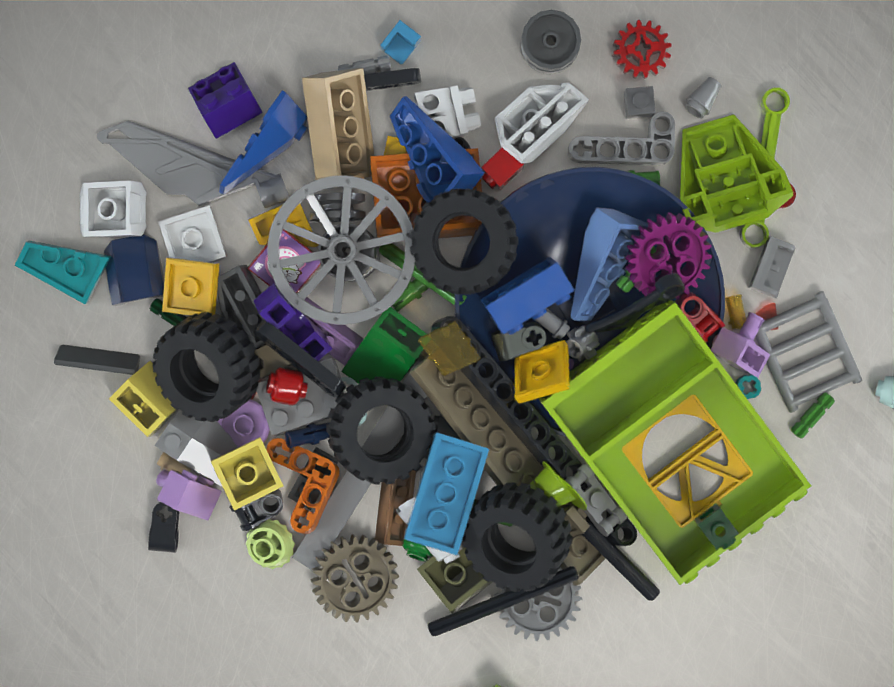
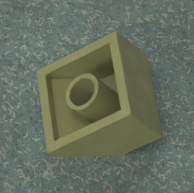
[417,541,492,613]

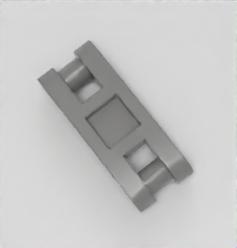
[565,464,627,537]

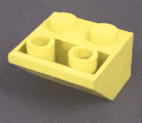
[109,360,177,437]

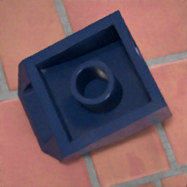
[104,234,165,306]

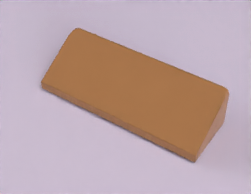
[375,470,416,546]

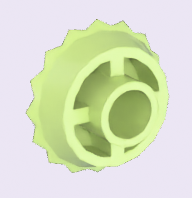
[245,519,295,569]

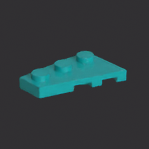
[15,241,111,304]

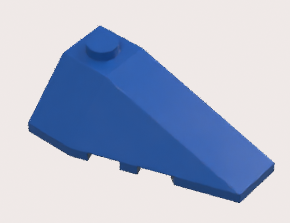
[219,90,308,195]
[390,96,484,202]

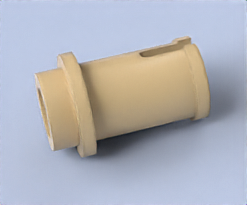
[157,452,191,473]

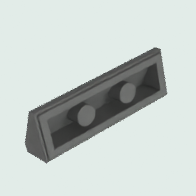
[54,345,140,375]

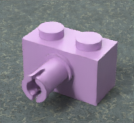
[711,312,770,378]
[156,469,222,520]

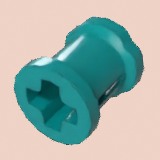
[735,375,761,399]

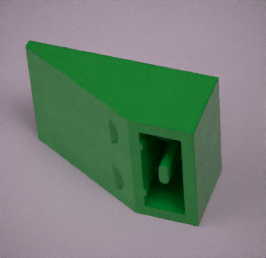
[341,307,432,384]

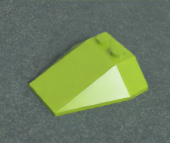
[680,114,793,233]

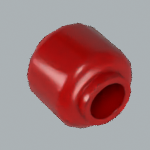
[266,367,308,406]

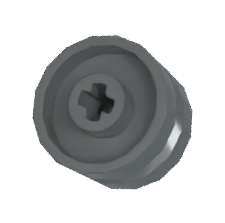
[520,10,581,74]

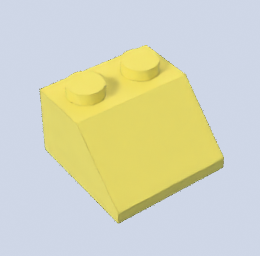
[211,437,283,510]

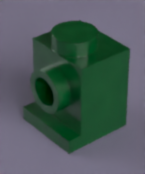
[694,503,738,550]

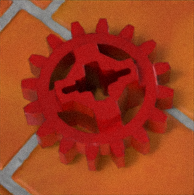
[613,20,672,79]

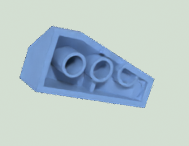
[570,208,648,321]

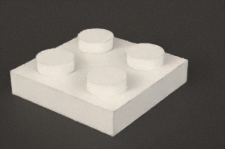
[158,205,227,262]

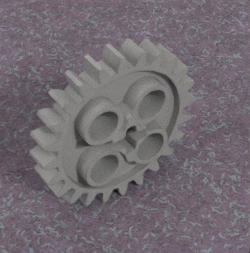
[494,568,582,641]

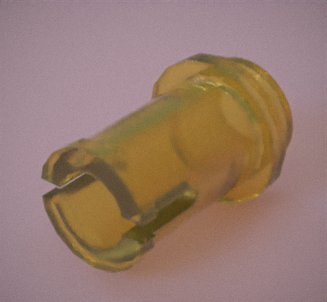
[725,294,746,330]

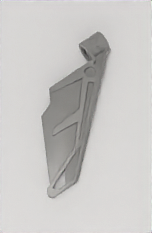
[97,121,289,208]

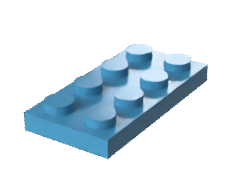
[403,432,489,555]

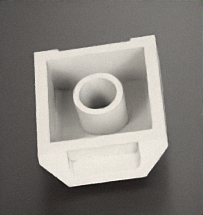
[80,181,147,237]

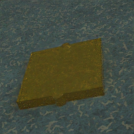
[418,321,481,376]

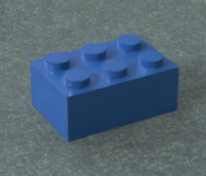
[480,257,574,335]

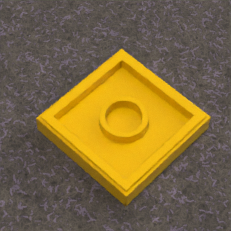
[162,258,219,316]
[515,340,569,404]

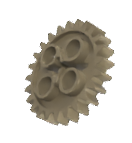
[310,534,399,623]

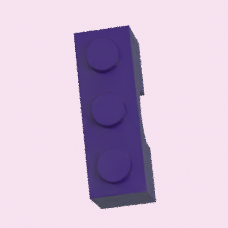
[253,283,333,361]

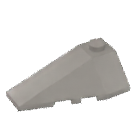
[155,410,238,487]

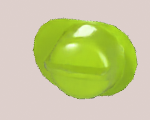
[530,461,587,510]

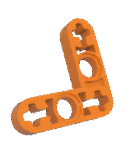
[266,438,340,534]

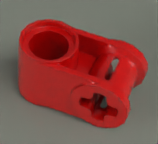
[675,292,725,343]

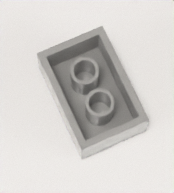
[257,358,346,436]

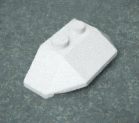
[495,83,589,163]

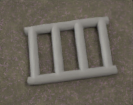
[755,291,862,413]

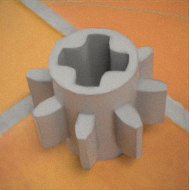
[566,326,599,362]

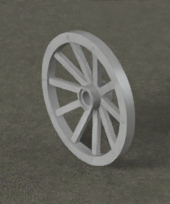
[267,176,416,325]

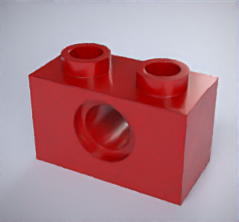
[481,148,524,190]

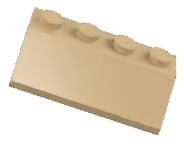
[302,68,374,180]

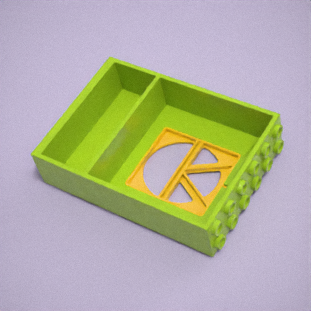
[538,300,811,585]

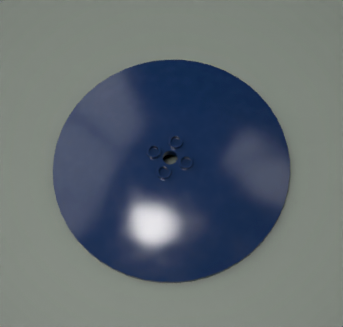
[454,167,725,436]

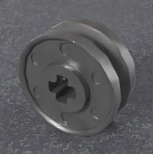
[309,193,366,222]

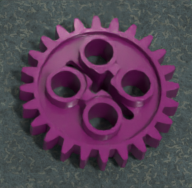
[624,212,712,299]

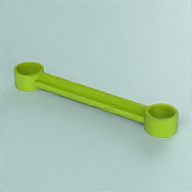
[740,88,790,248]

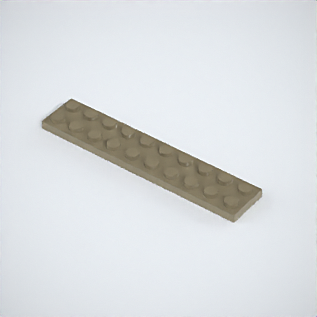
[409,345,606,586]

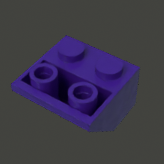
[188,62,263,139]

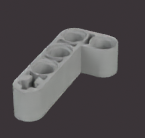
[568,111,675,165]

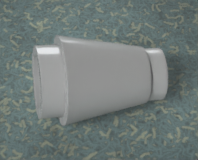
[685,77,722,118]

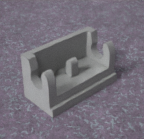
[749,236,795,298]

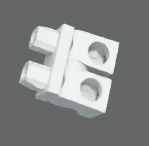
[414,85,481,139]

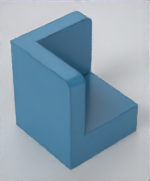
[380,20,421,65]

